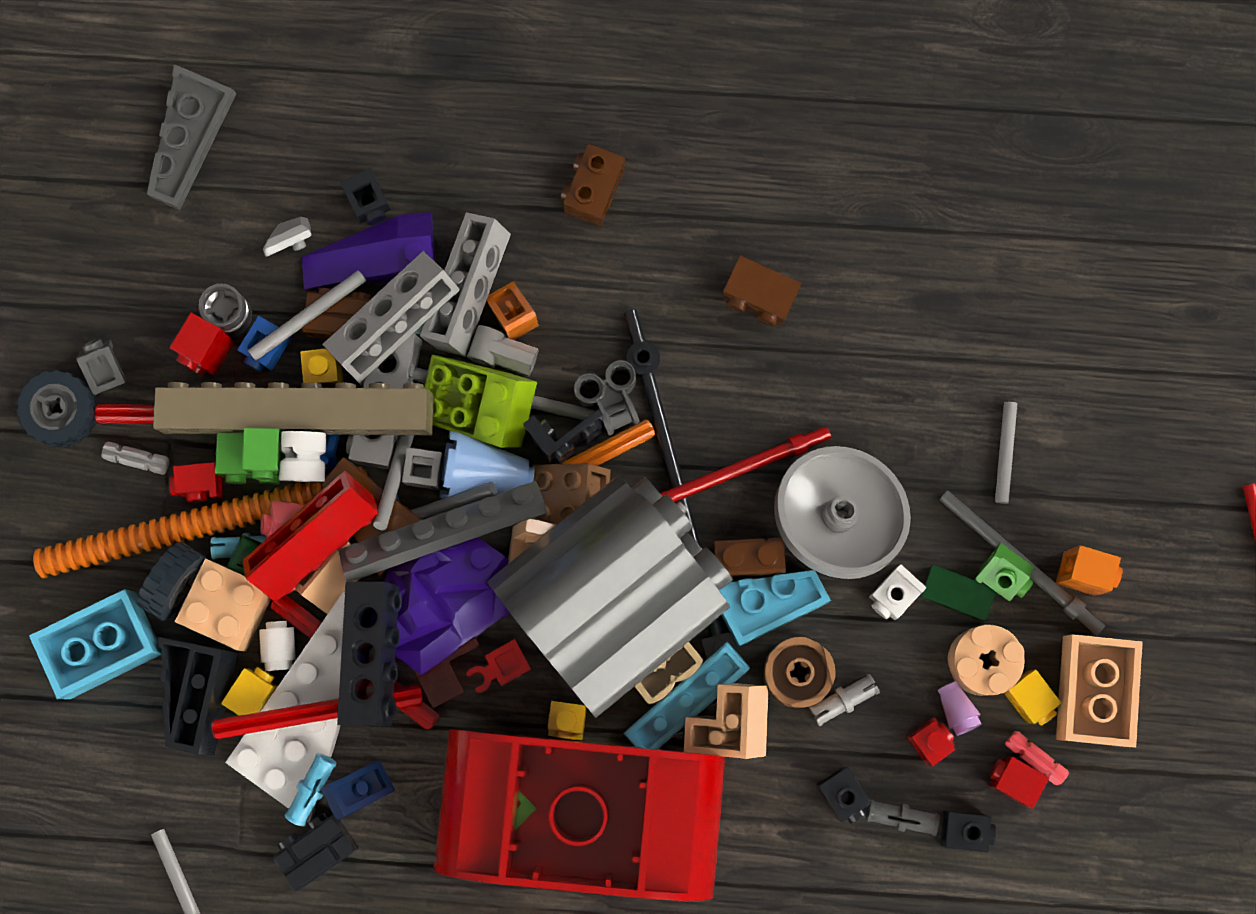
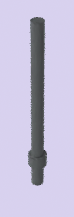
[939,490,1105,636]

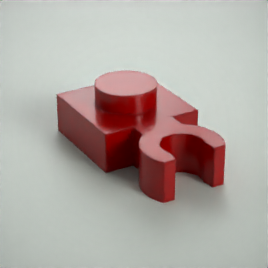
[466,639,532,693]

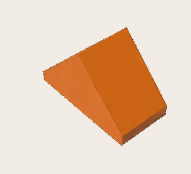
[486,281,539,340]

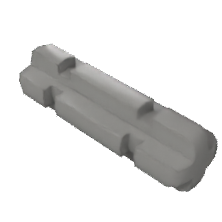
[101,442,169,475]

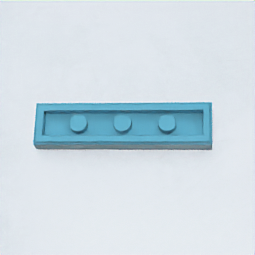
[623,642,750,749]

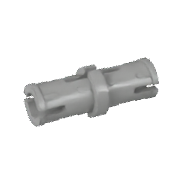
[809,674,880,726]

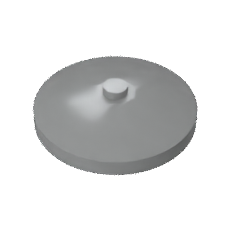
[774,446,911,579]

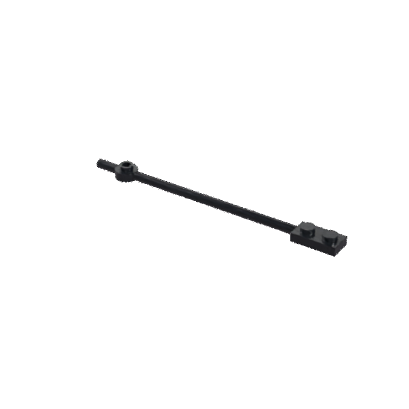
[624,309,749,684]

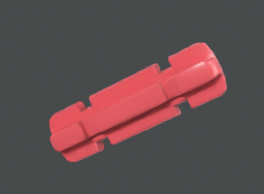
[1005,731,1069,785]

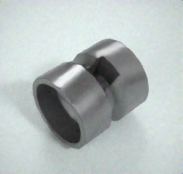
[199,284,252,336]

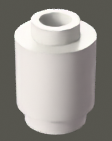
[259,621,296,671]

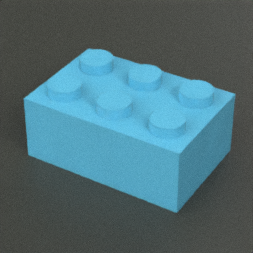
[29,589,162,699]

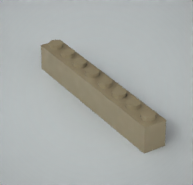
[153,382,433,435]

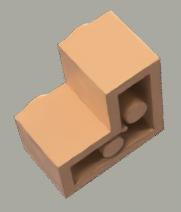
[684,683,768,759]

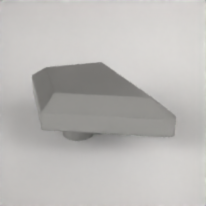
[263,217,312,256]

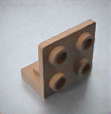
[531,463,611,525]

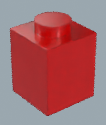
[989,756,1049,809]

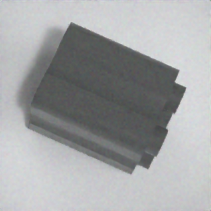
[487,475,733,718]

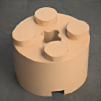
[947,625,1024,696]

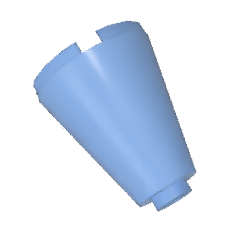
[440,431,534,499]

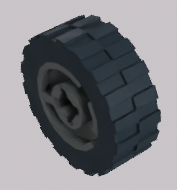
[16,370,98,448]
[137,542,206,621]

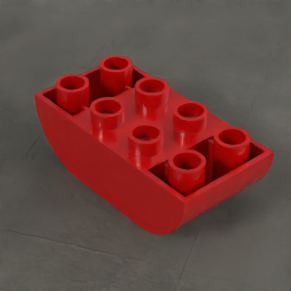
[434,729,726,901]

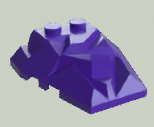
[370,537,510,676]

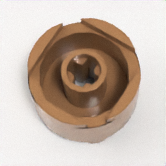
[762,637,836,708]

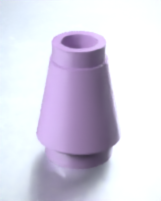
[938,681,981,736]

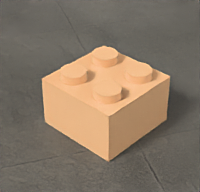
[175,559,271,652]

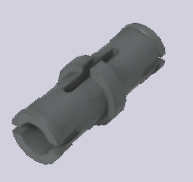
[866,799,940,836]

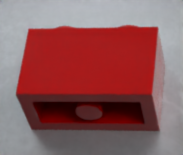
[170,313,235,377]

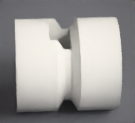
[279,431,326,482]

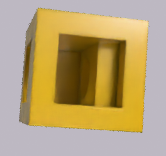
[548,701,587,740]

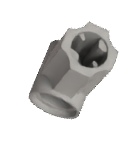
[467,325,539,377]

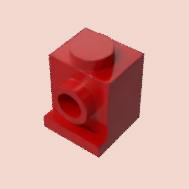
[169,462,224,502]
[906,717,955,766]

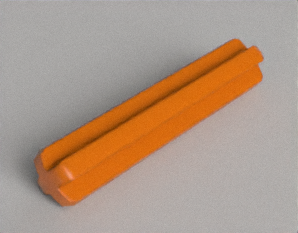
[562,420,655,466]

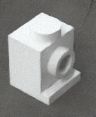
[869,564,927,620]

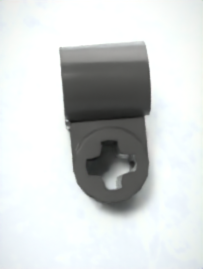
[574,360,640,436]

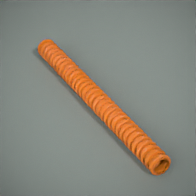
[33,466,367,579]

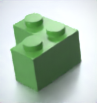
[215,428,285,485]

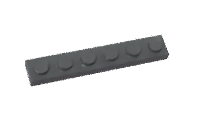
[338,481,548,582]

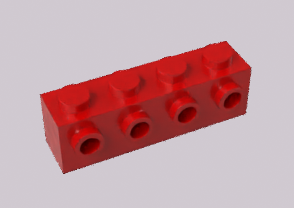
[242,471,379,602]

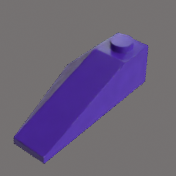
[302,212,436,290]

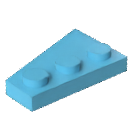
[720,570,831,647]

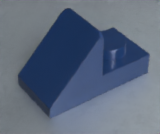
[321,760,395,820]

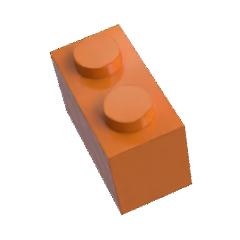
[1055,545,1123,596]

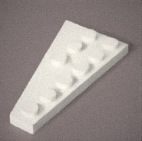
[225,592,345,823]

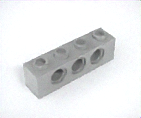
[420,212,511,357]
[322,251,460,383]
[346,333,422,470]

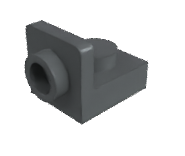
[76,338,126,395]

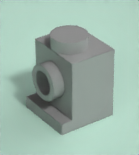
[402,448,444,490]

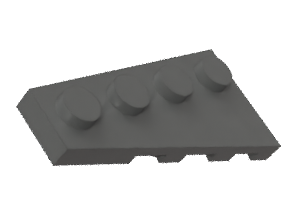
[147,64,236,210]

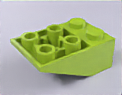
[424,355,537,448]

